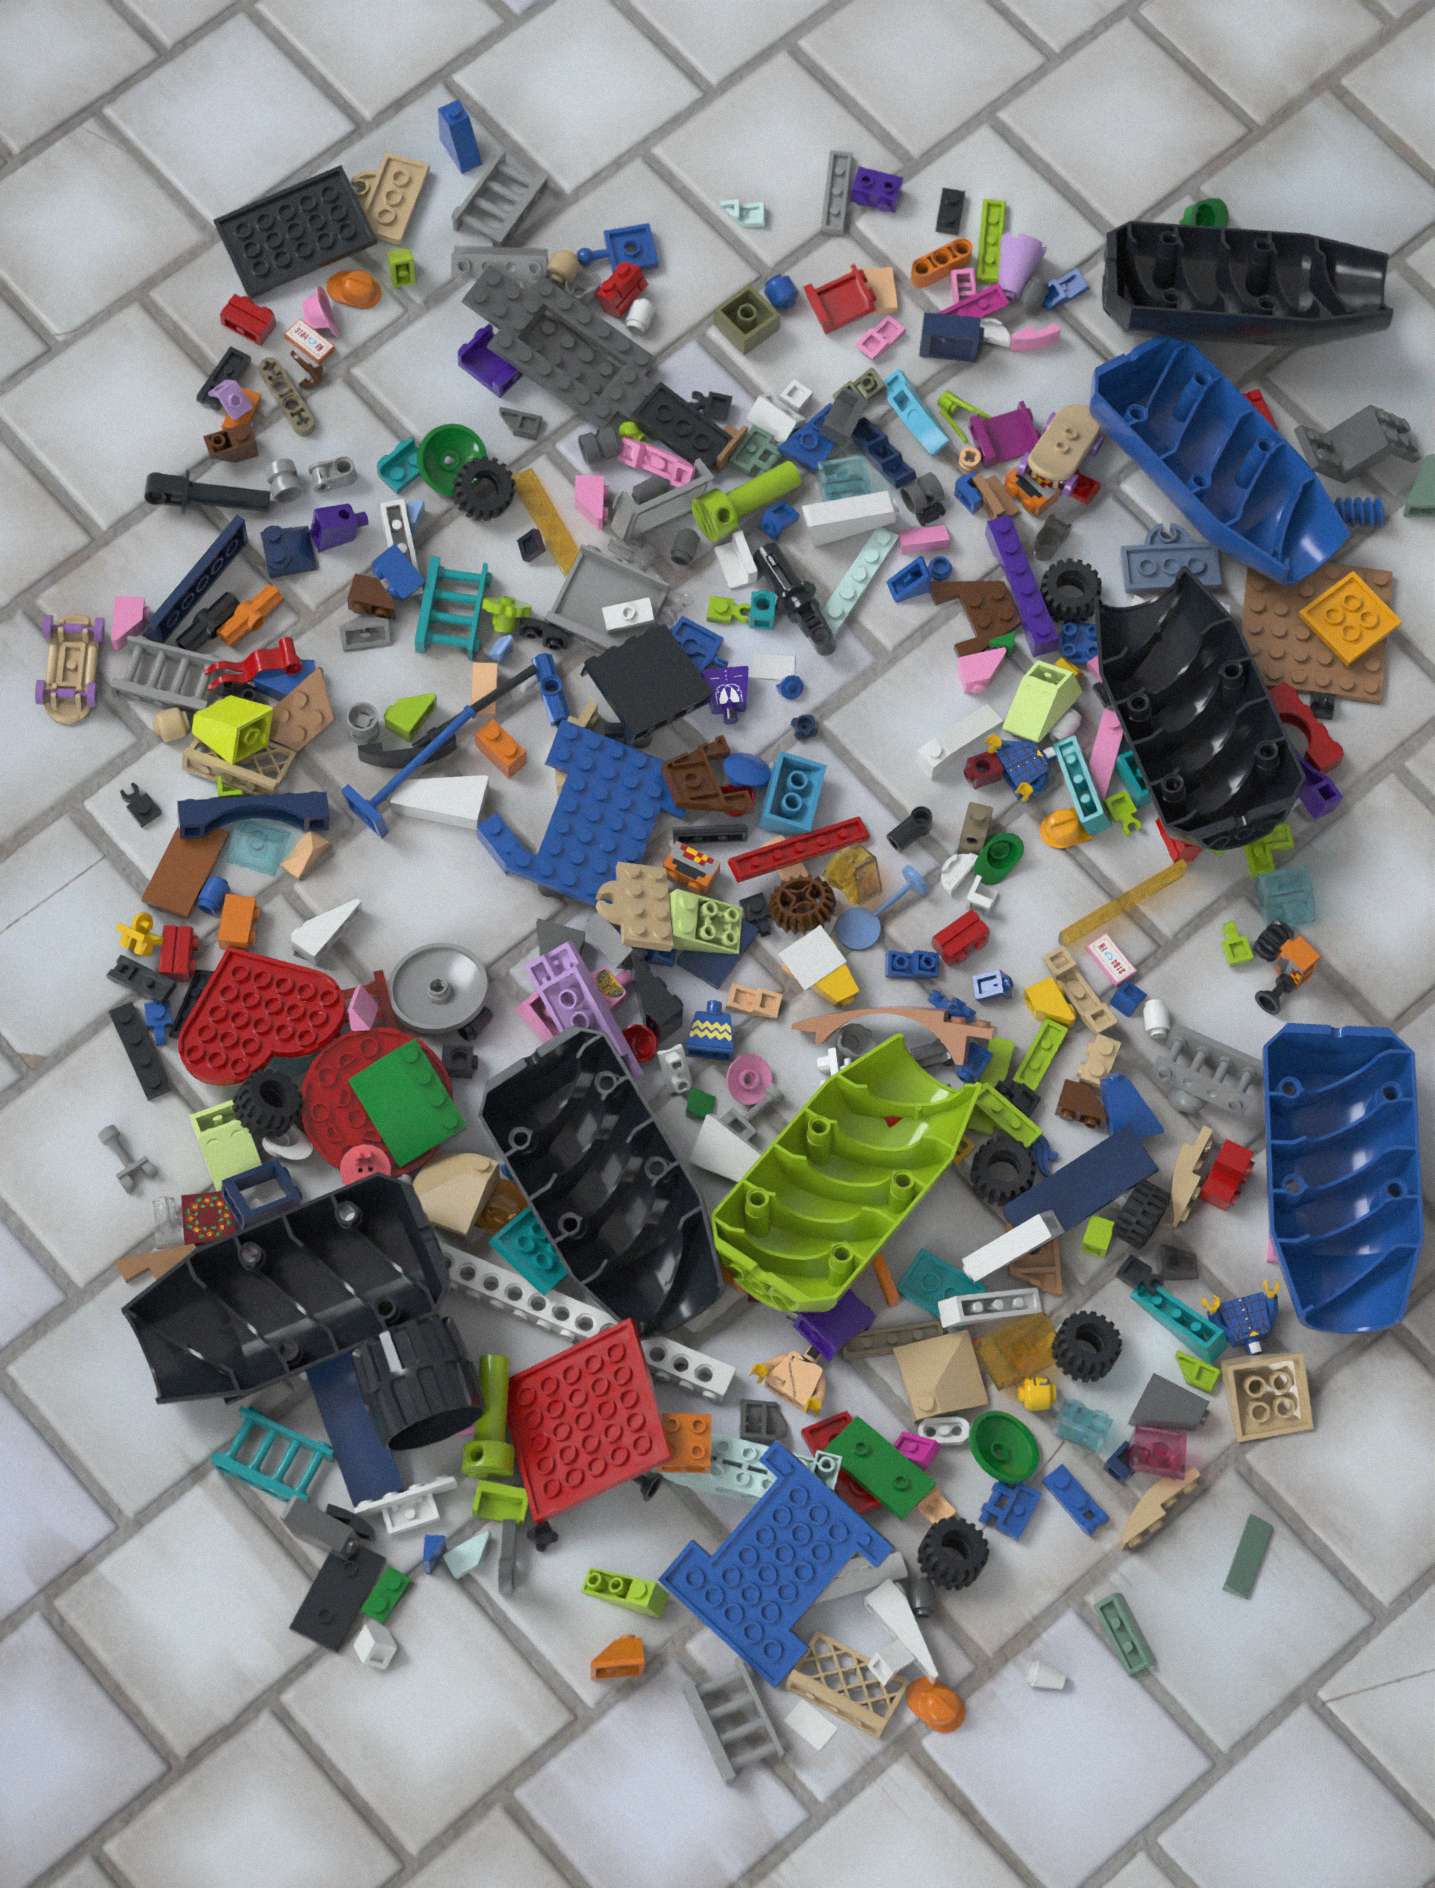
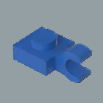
[144,1000,173,1045]

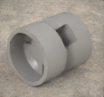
[264,459,304,504]
[346,702,380,745]

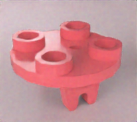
[340,1144,391,1186]

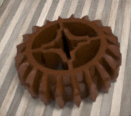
[769,873,836,935]

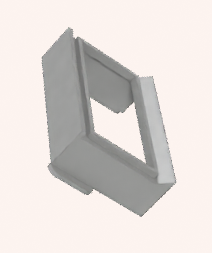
[611,458,715,545]

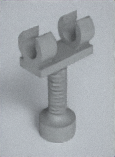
[721,1083,785,1142]
[98,1125,157,1194]

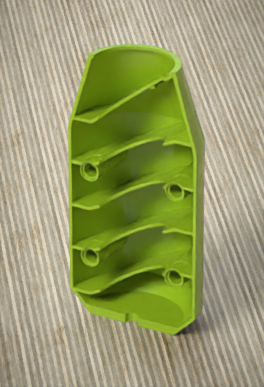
[710,1032,983,1312]

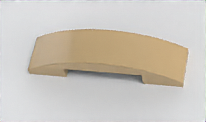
[1042,945,1118,1035]

